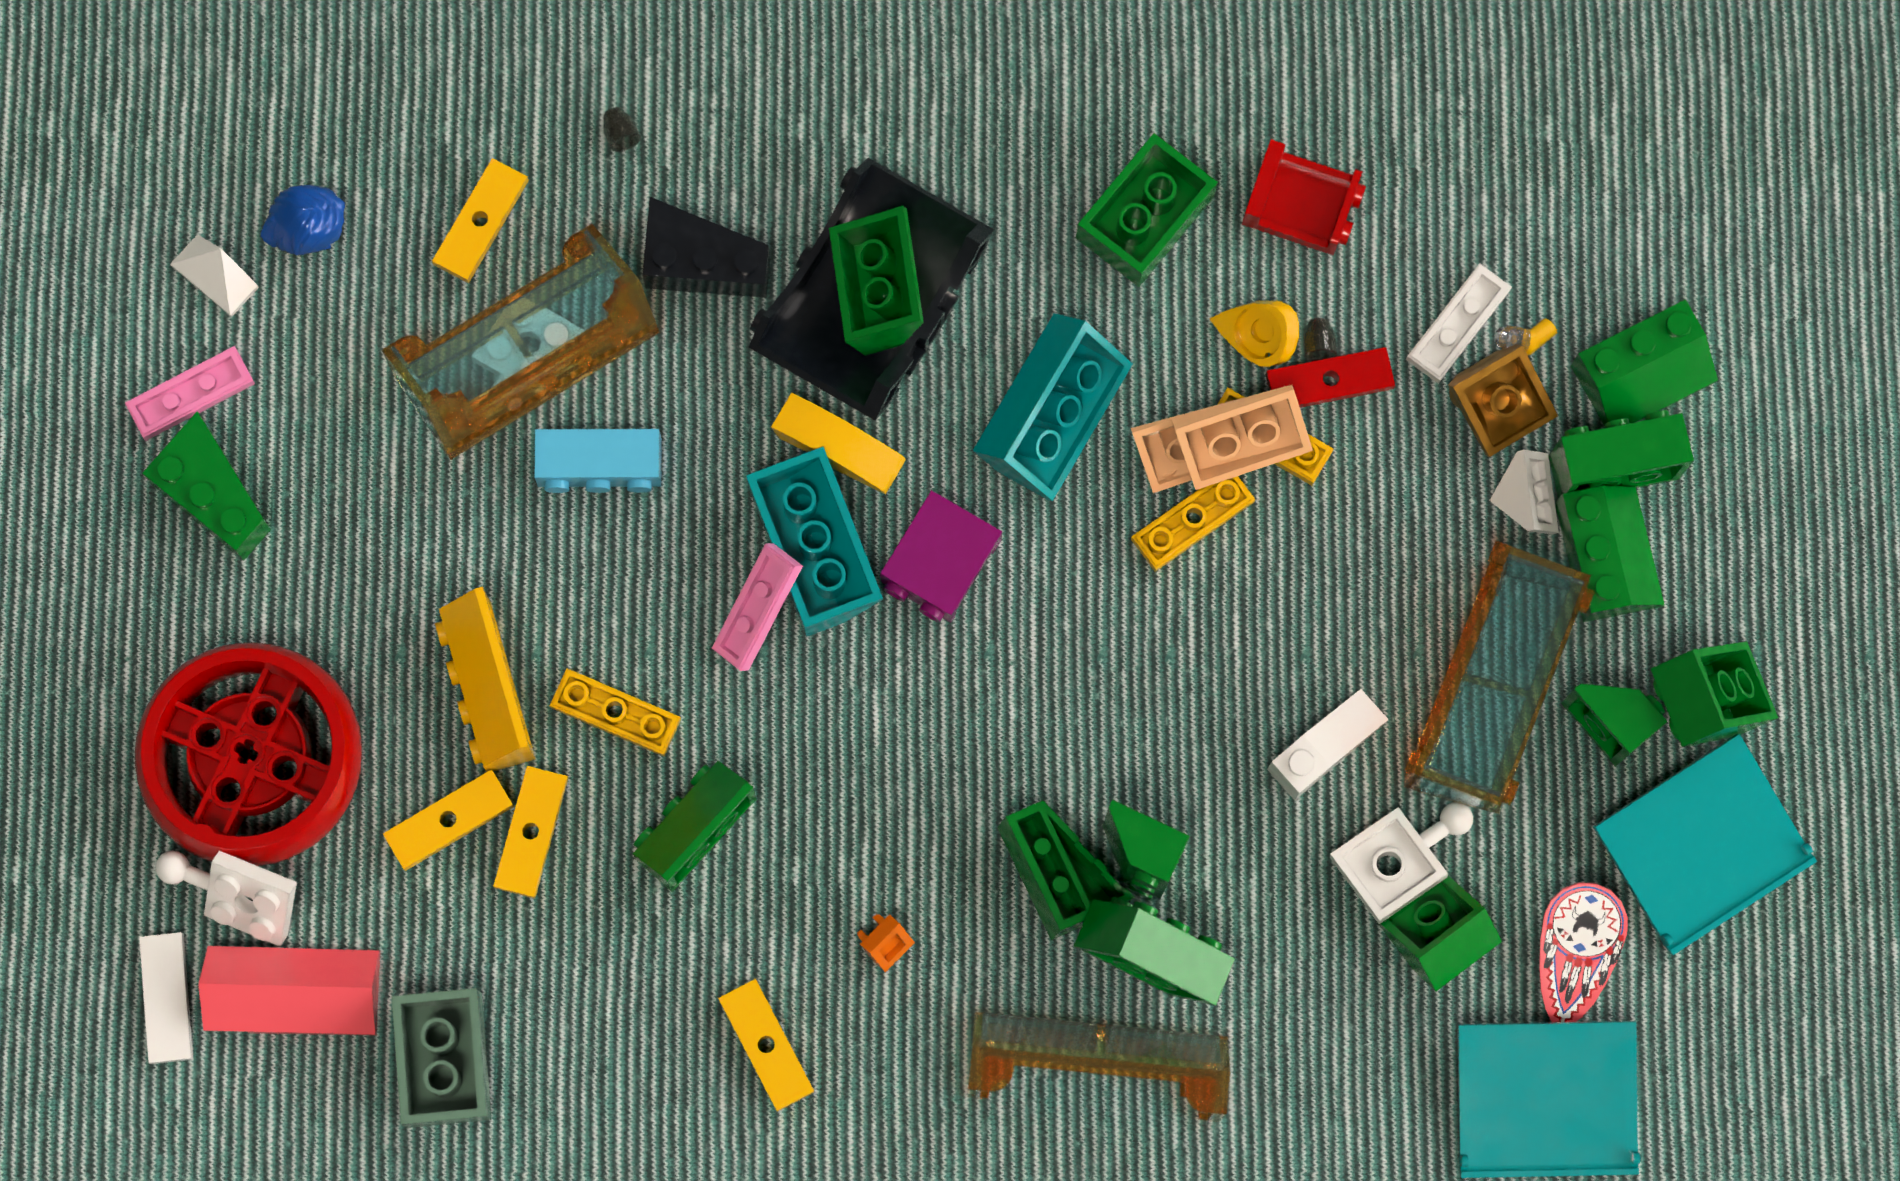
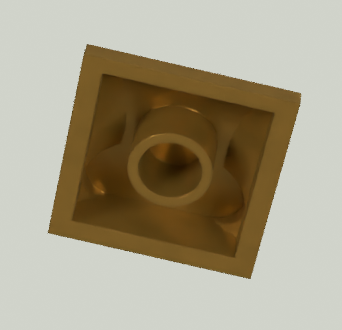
[1448,344,1558,457]

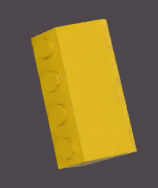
[435,586,536,772]

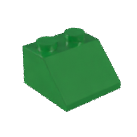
[1561,684,1668,767]
[1377,876,1502,991]

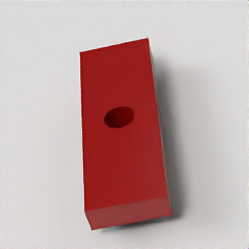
[1266,347,1395,408]

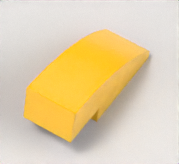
[771,392,906,495]

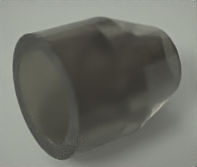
[603,107,641,152]
[1303,318,1337,362]

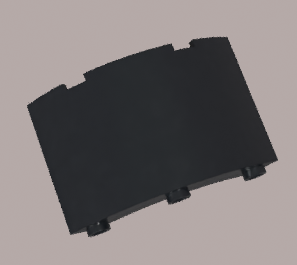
[748,158,994,421]

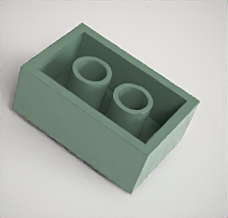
[391,988,492,1128]

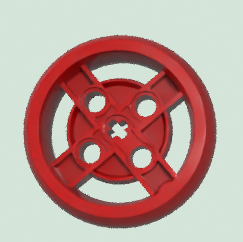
[135,642,362,866]

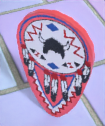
[1539,882,1628,1022]

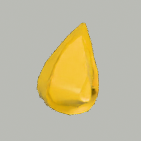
[1209,300,1299,367]

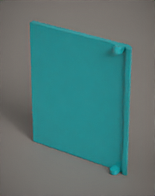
[1593,734,1817,955]
[1457,1021,1641,1178]

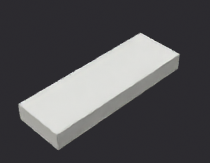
[1406,263,1512,384]
[139,932,193,1064]

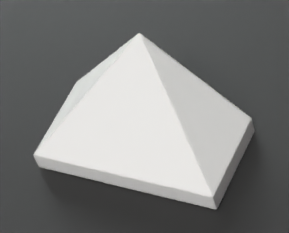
[170,234,259,317]
[1489,449,1559,535]

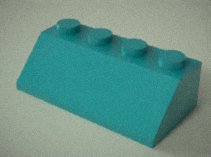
[973,313,1133,501]
[746,447,883,637]

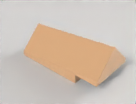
[1131,385,1313,493]

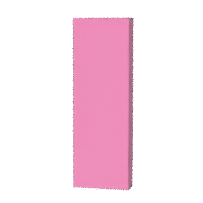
[125,346,255,441]
[712,543,803,671]

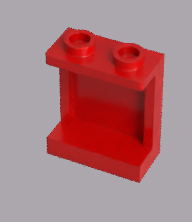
[1242,139,1366,256]

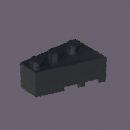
[642,197,770,298]

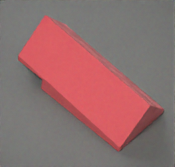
[198,946,380,1036]

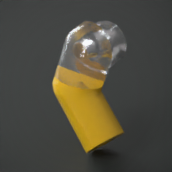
[1494,318,1557,355]

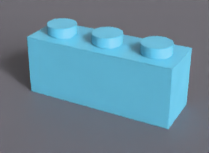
[534,429,662,493]

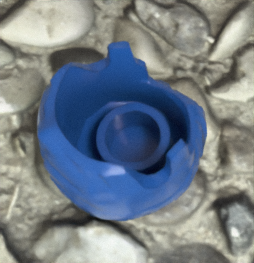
[261,185,345,256]

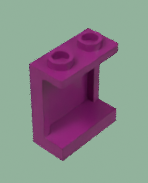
[880,490,1002,623]

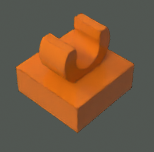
[857,914,915,972]

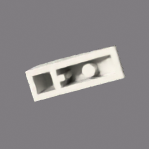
[1267,689,1388,801]

